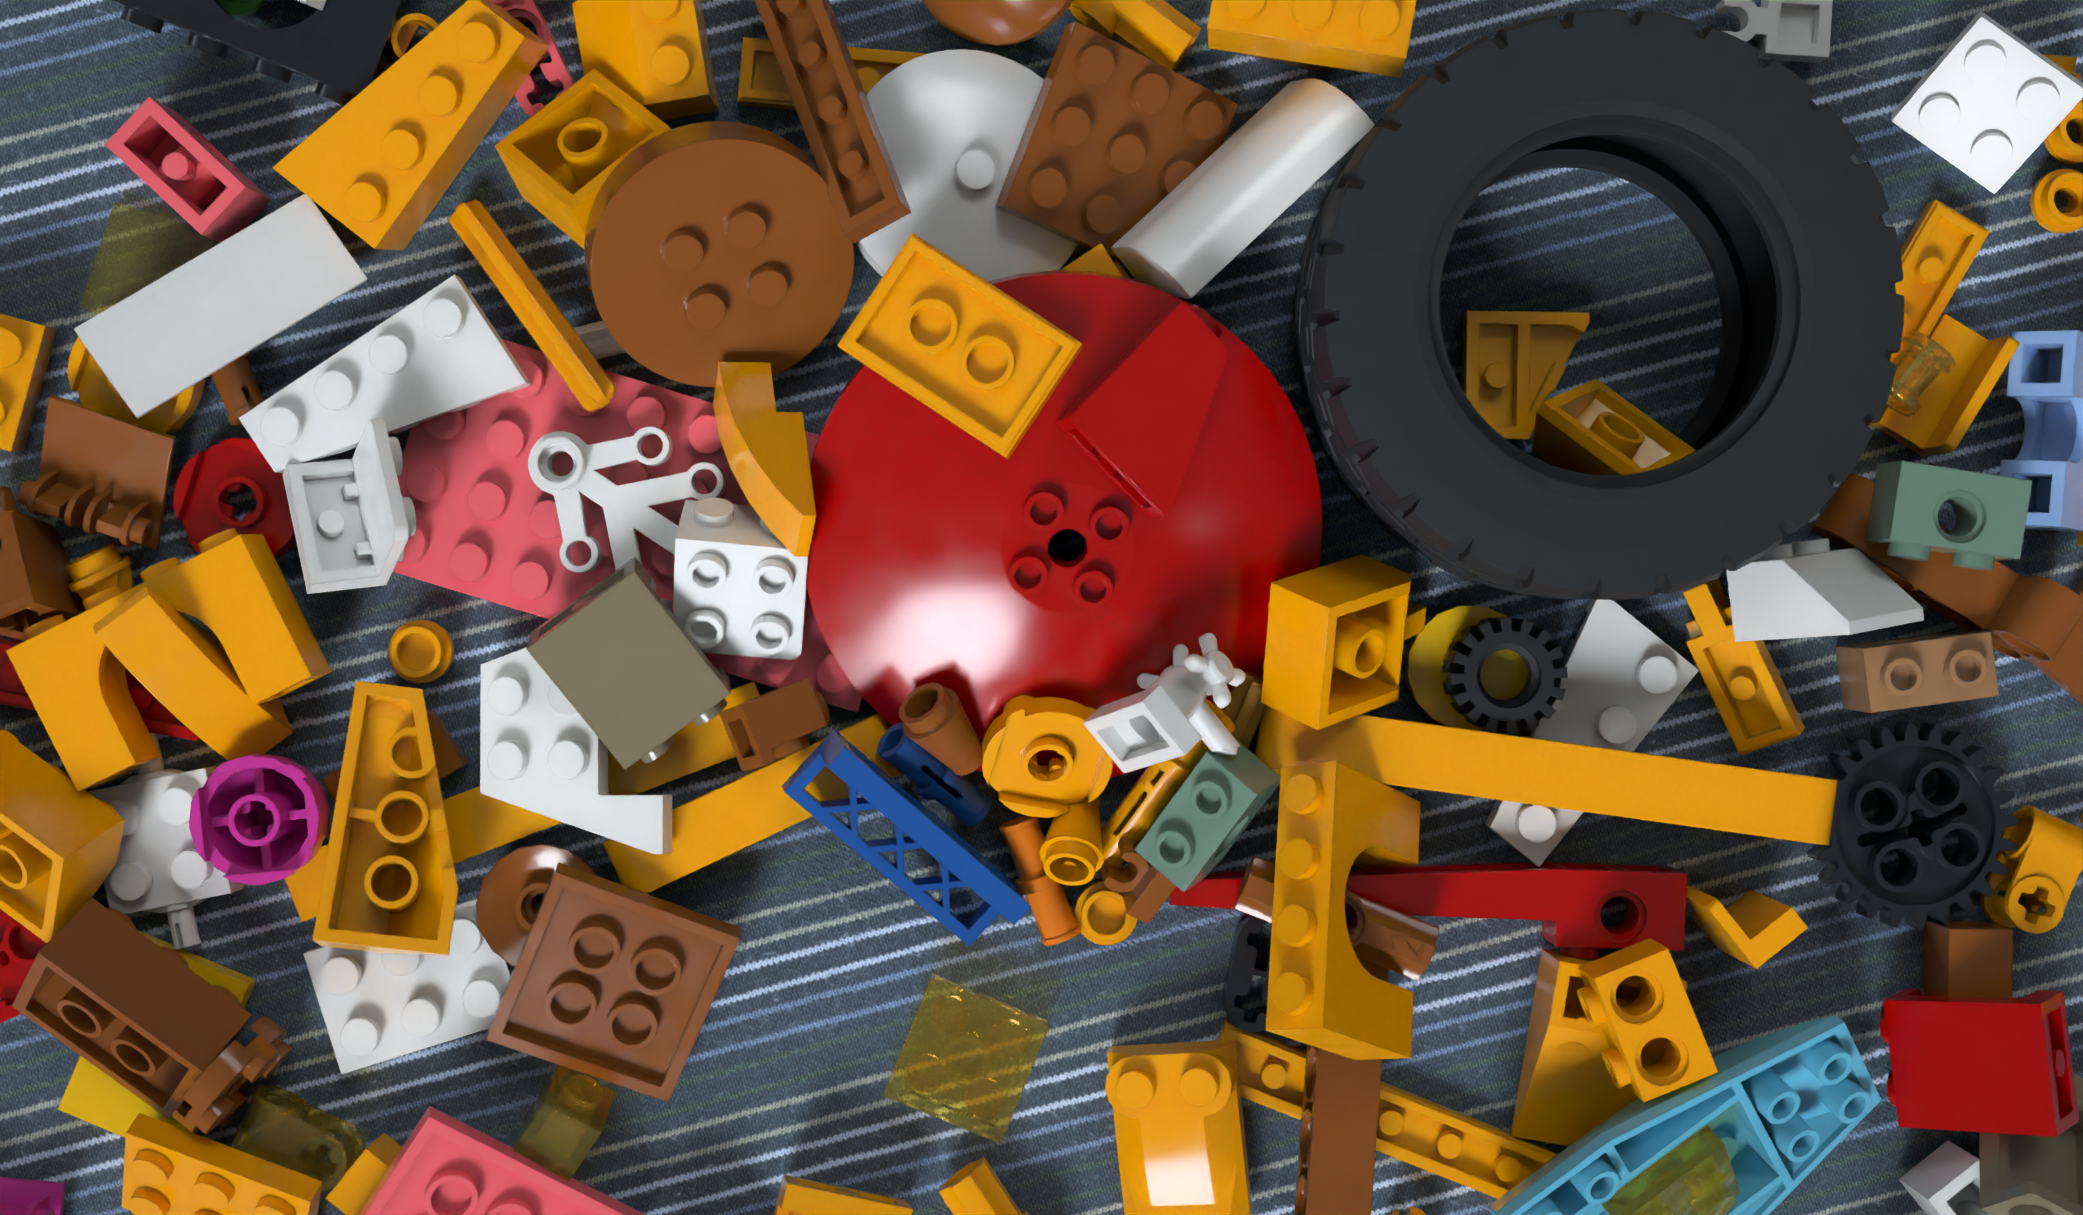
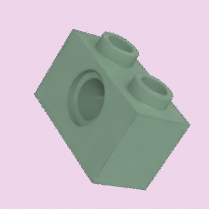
[1866,461,2033,571]
[1134,741,1280,892]

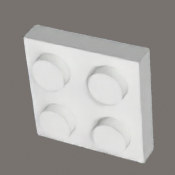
[1891,11,2083,194]

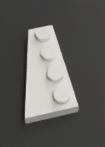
[239,275,532,473]

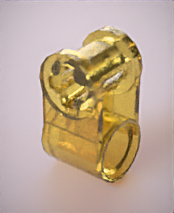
[229,1085,366,1191]

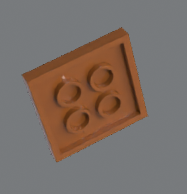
[995,22,1238,266]
[486,862,741,1102]

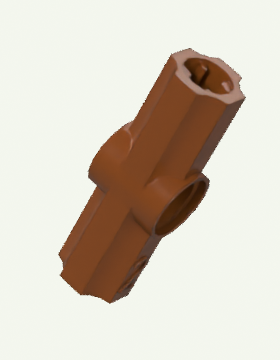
[1233,854,1439,981]

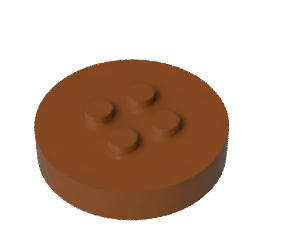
[584,121,854,387]

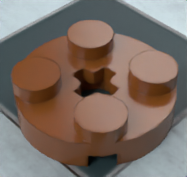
[172,1015,293,1134]

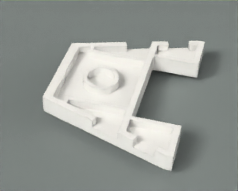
[480,599,672,854]

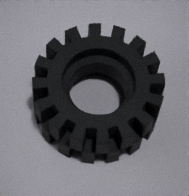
[1442,617,1568,734]

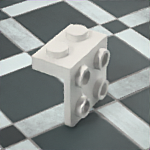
[283,418,416,594]
[673,497,808,660]

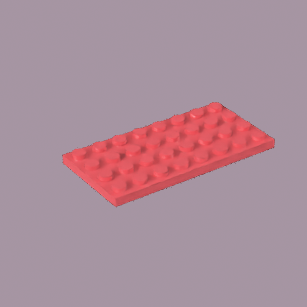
[393,339,864,713]

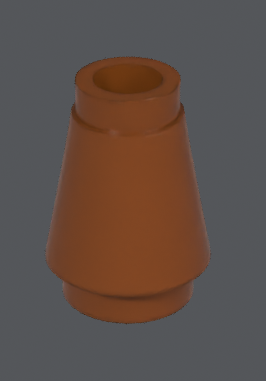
[899,682,982,776]

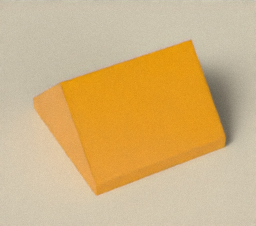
[1532,379,1696,475]

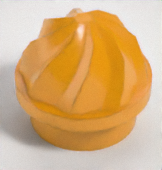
[64,543,134,600]

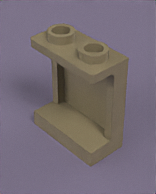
[526,557,731,770]
[1979,1074,2083,1215]

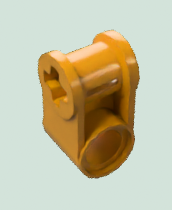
[1980,805,2083,934]

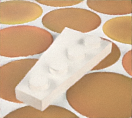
[1485,599,1699,867]

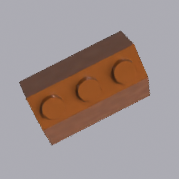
[12,898,252,1121]

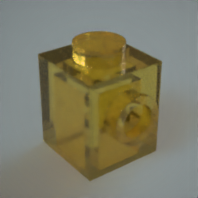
[513,1065,616,1181]

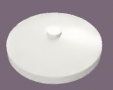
[855,49,1078,281]

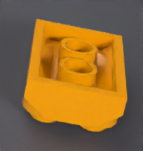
[1105,1040,1253,1215]

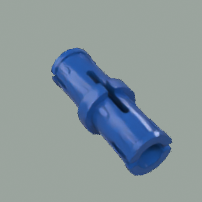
[877,722,992,827]

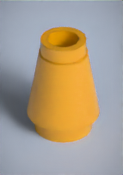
[1039,797,1103,886]

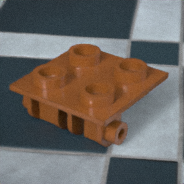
[18,395,176,550]

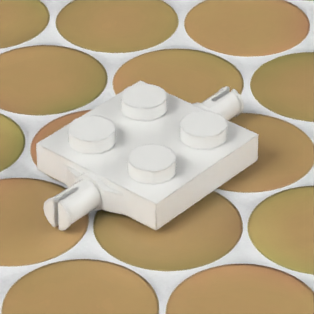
[88,733,242,949]

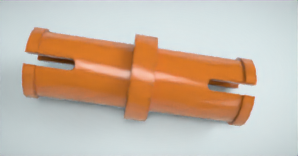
[999,815,1081,946]

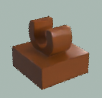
[1100,837,1176,924]

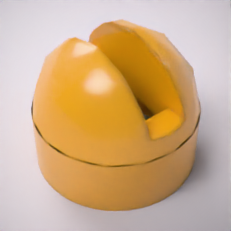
[391,13,438,59]

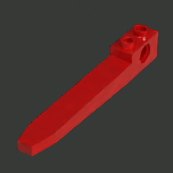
[1167,861,1687,958]

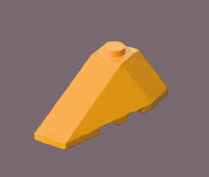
[312,681,459,956]

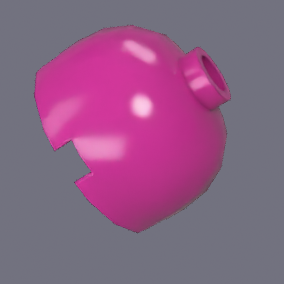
[189,753,330,885]

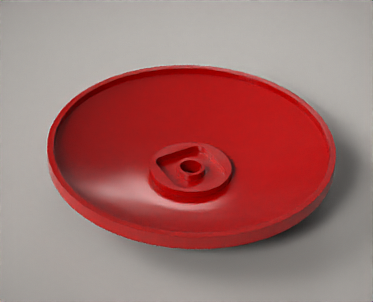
[806,270,1323,777]

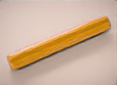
[449,200,617,412]

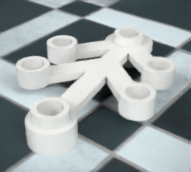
[528,426,726,592]

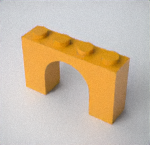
[6,528,332,792]
[1266,760,1421,1060]

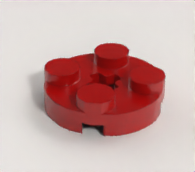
[173,438,296,560]

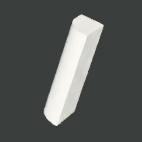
[1111,78,1375,298]
[74,194,367,419]

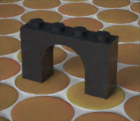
[111,0,409,106]

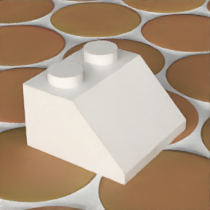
[1726,538,1924,642]

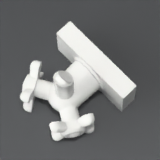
[1083,633,1246,773]

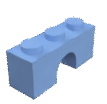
[2000,330,2083,532]

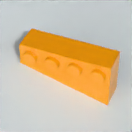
[272,0,549,251]

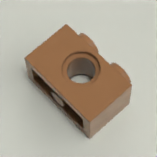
[1835,630,1999,713]

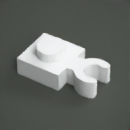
[1716,0,1833,63]

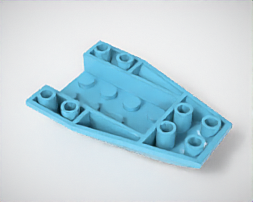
[1487,1015,1881,1215]

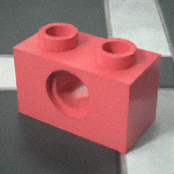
[105,97,271,243]

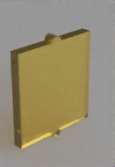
[80,201,217,313]

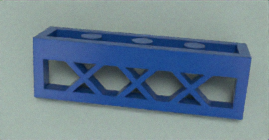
[782,729,1031,946]

